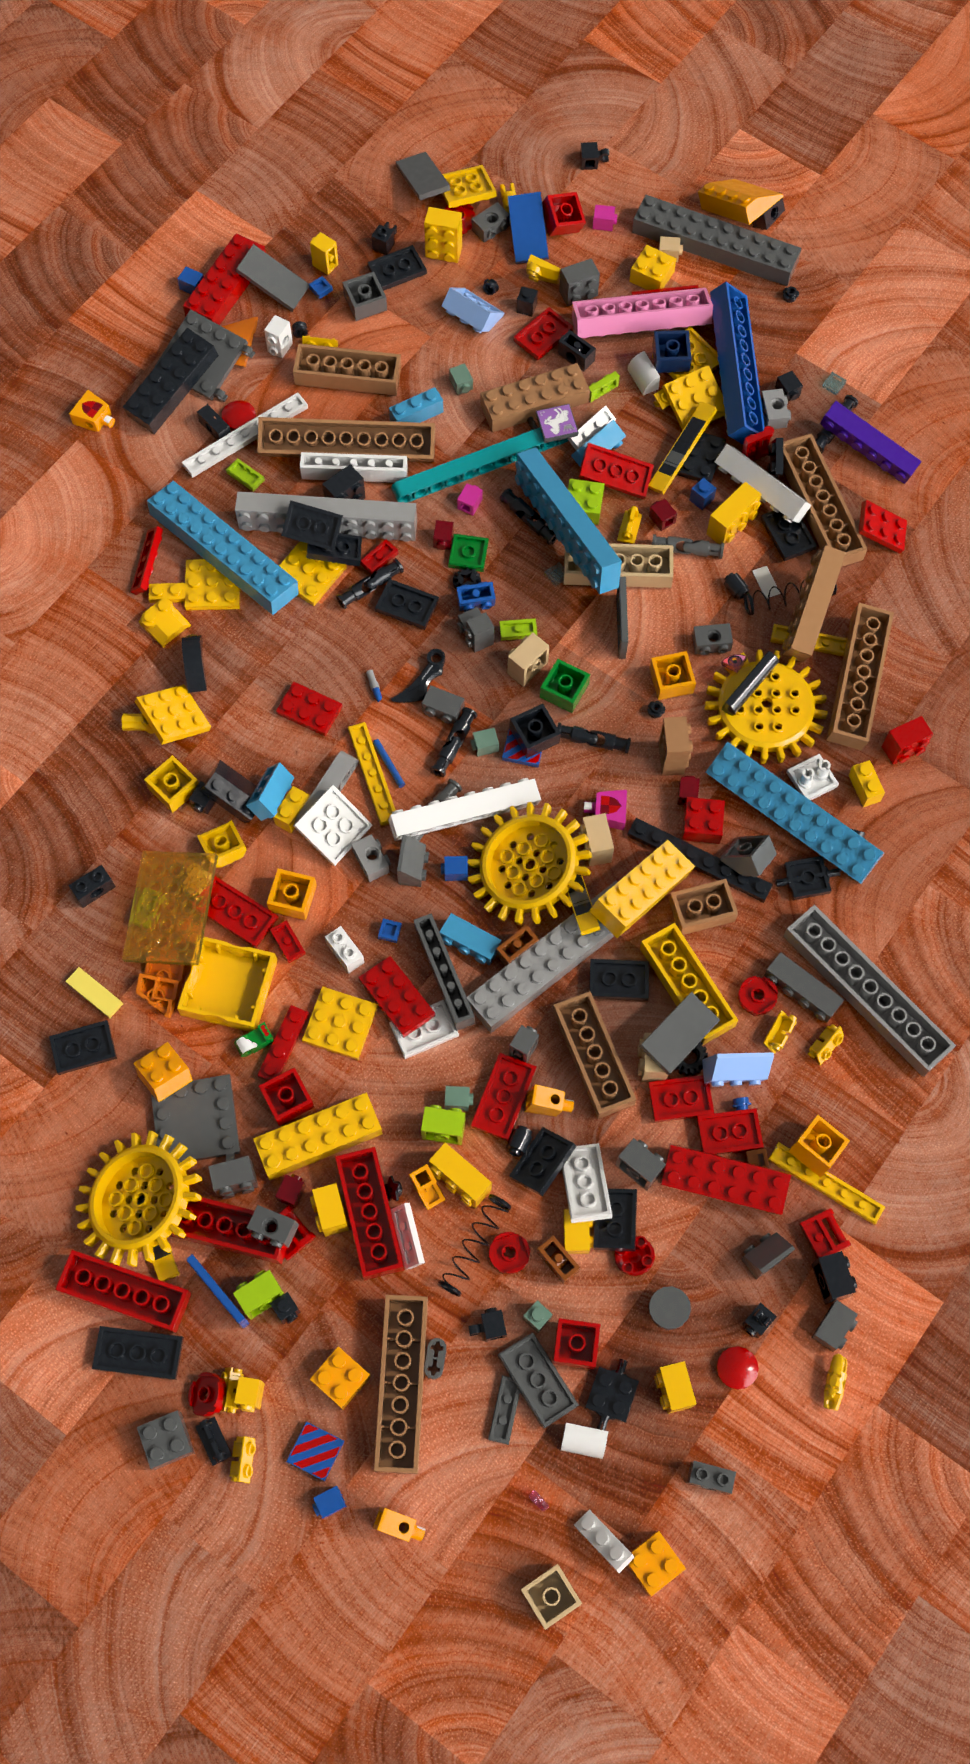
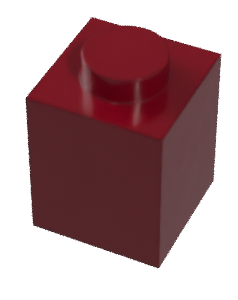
[649,498,677,531]
[433,520,454,550]
[677,776,700,805]
[275,1174,306,1209]

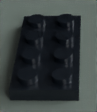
[92,1326,184,1380]

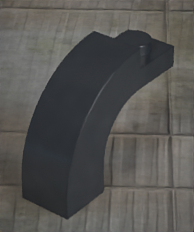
[182,634,207,693]

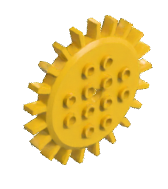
[704,649,828,764]
[468,802,592,925]
[75,1131,202,1267]

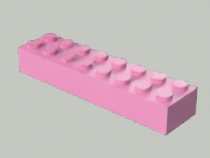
[572,288,713,338]

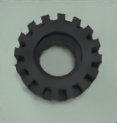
[675,1041,708,1076]

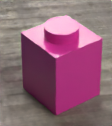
[593,205,618,231]
[457,483,483,516]

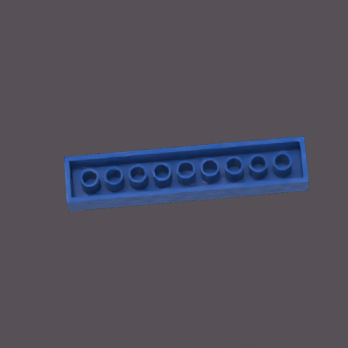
[710,282,765,444]

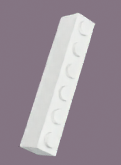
[715,444,811,523]
[300,452,408,483]

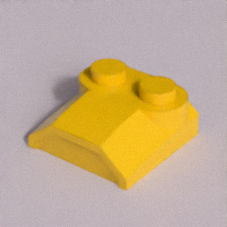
[526,254,561,284]
[139,599,191,648]
[197,820,247,868]

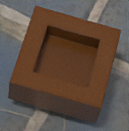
[746,1148,770,1168]

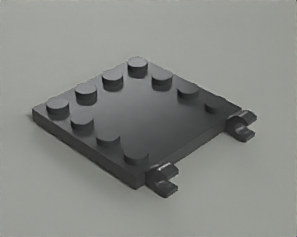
[154,309,255,402]
[151,1074,241,1162]

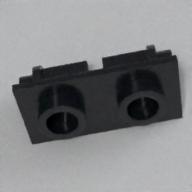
[195,1416,232,1466]

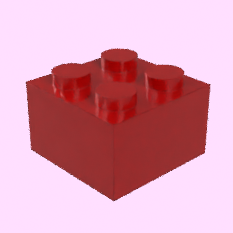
[542,192,586,236]
[881,716,933,764]
[682,797,725,844]
[259,1067,315,1126]
[553,1318,601,1370]

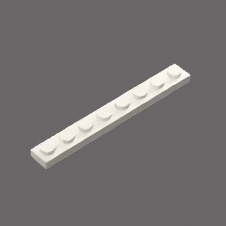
[182,392,308,478]

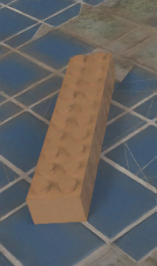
[257,417,436,462]

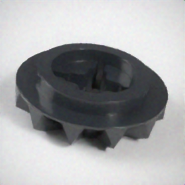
[453,567,481,589]

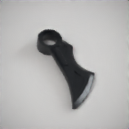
[391,649,445,703]

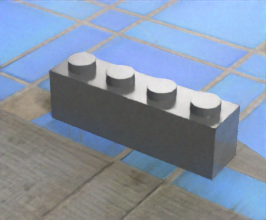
[764,952,844,1022]

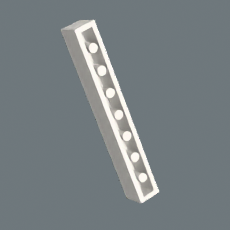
[388,778,541,841]

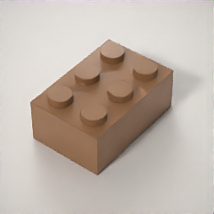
[658,716,693,776]
[669,879,738,935]

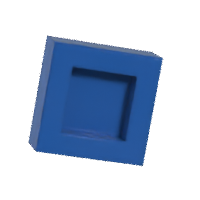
[309,276,333,299]
[378,918,402,943]

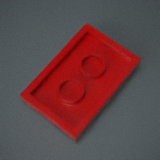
[513,307,573,361]
[858,500,907,554]
[276,681,343,736]
[648,1075,714,1123]
[696,1108,764,1155]

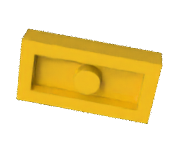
[149,583,185,603]

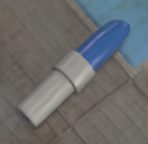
[366,670,382,702]

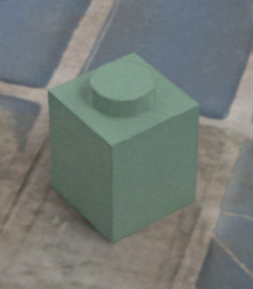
[449,363,473,395]
[470,728,499,757]
[445,1086,474,1111]
[523,1300,553,1333]

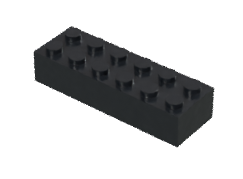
[123,328,219,434]

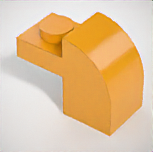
[408,1164,445,1210]

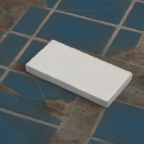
[562,1143,612,1223]

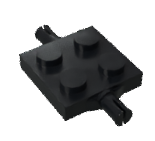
[775,856,841,900]
[585,1359,639,1431]

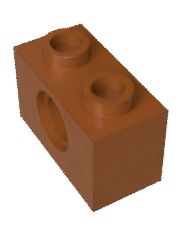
[496,925,539,967]
[537,1235,580,1285]

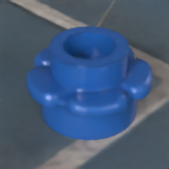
[732,1097,751,1111]

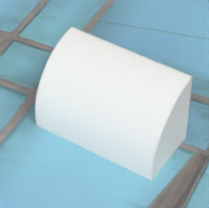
[628,351,660,395]
[561,1423,608,1459]

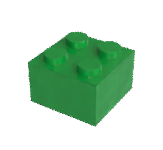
[540,659,590,713]

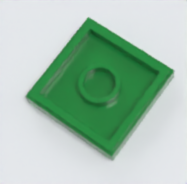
[448,534,489,572]

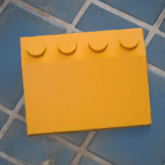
[698,179,783,225]

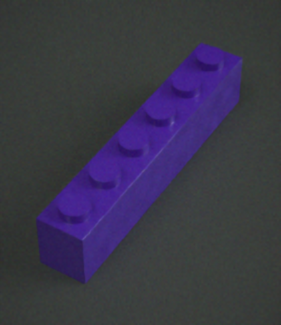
[820,401,922,484]

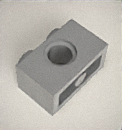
[761,389,791,429]
[351,834,391,882]

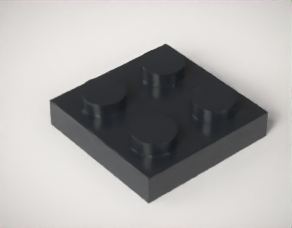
[767,438,783,478]

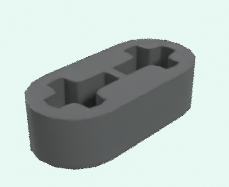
[424,1338,446,1380]

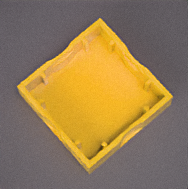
[177,936,278,1032]

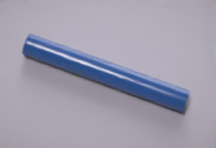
[372,739,405,788]

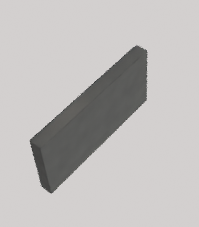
[396,152,450,200]
[235,244,309,312]
[616,577,628,659]
[639,992,720,1075]
[497,1332,579,1429]

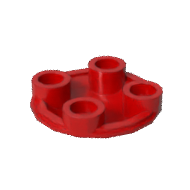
[222,400,256,430]
[614,1235,655,1276]
[717,1346,759,1390]

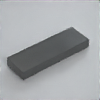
[488,1375,520,1445]

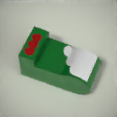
[234,1022,274,1057]

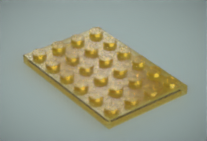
[122,851,218,966]

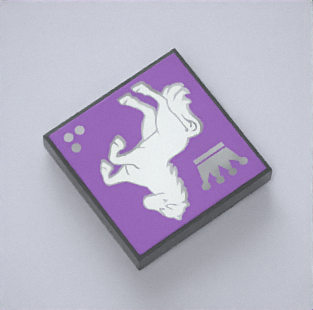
[536,404,579,443]

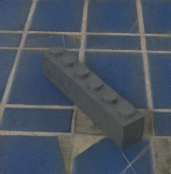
[413,913,475,1031]

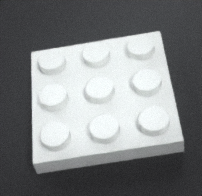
[293,785,373,866]

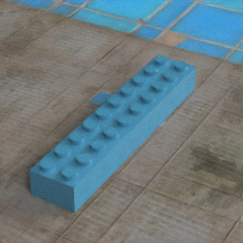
[515,448,622,595]
[147,481,299,615]
[706,742,884,884]

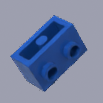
[456,582,496,612]

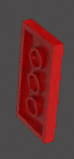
[578,442,654,499]
[193,876,278,948]
[358,956,436,1038]
[471,1053,537,1141]

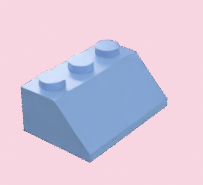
[442,287,504,333]
[702,1053,774,1087]

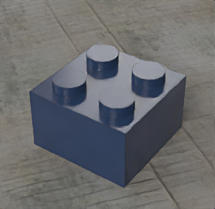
[652,330,692,373]

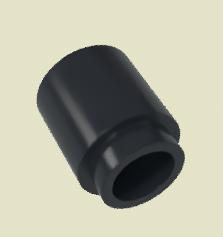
[724,573,750,600]
[506,1125,532,1157]

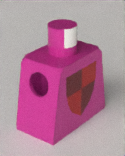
[584,790,627,830]

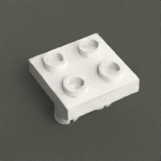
[786,754,839,800]

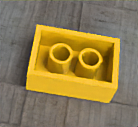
[424,207,462,263]
[706,482,762,545]
[429,1142,492,1209]

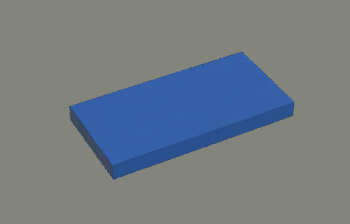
[508,191,549,264]
[186,1254,250,1328]

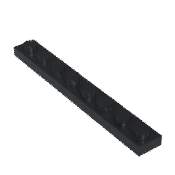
[627,818,773,903]

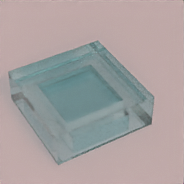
[822,372,847,395]
[545,562,564,587]

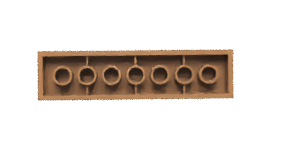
[783,433,867,567]
[826,603,894,751]
[374,1295,428,1474]

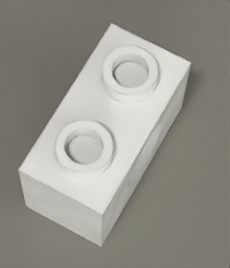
[264,315,293,358]
[325,926,364,974]

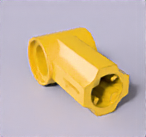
[121,714,154,734]

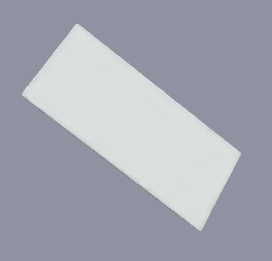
[752,566,780,598]

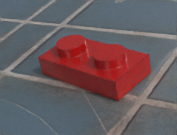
[360,539,399,574]
[270,920,306,963]

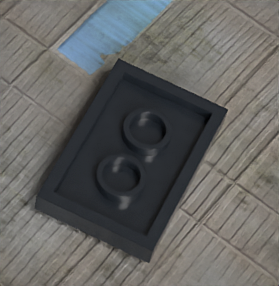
[367,245,427,291]
[677,432,726,483]
[281,500,344,551]
[760,511,817,561]
[306,533,362,566]
[375,579,439,630]
[589,959,649,1001]
[49,1020,117,1075]
[509,1127,576,1197]
[593,1188,638,1251]

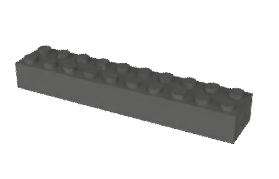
[632,195,802,286]

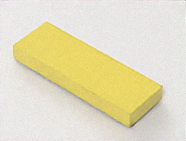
[66,967,123,1018]

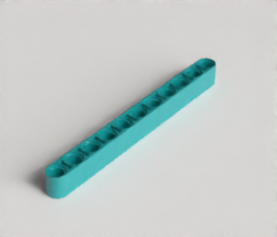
[391,427,569,503]

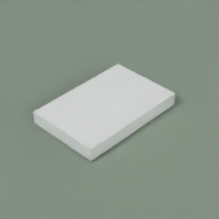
[389,1000,459,1059]

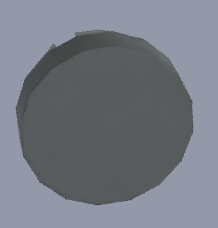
[648,1286,691,1330]

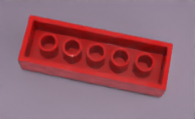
[183,233,266,325]
[660,1143,791,1215]
[335,1147,404,1281]
[164,1198,287,1265]
[55,1250,192,1334]

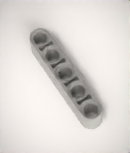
[294,751,358,824]

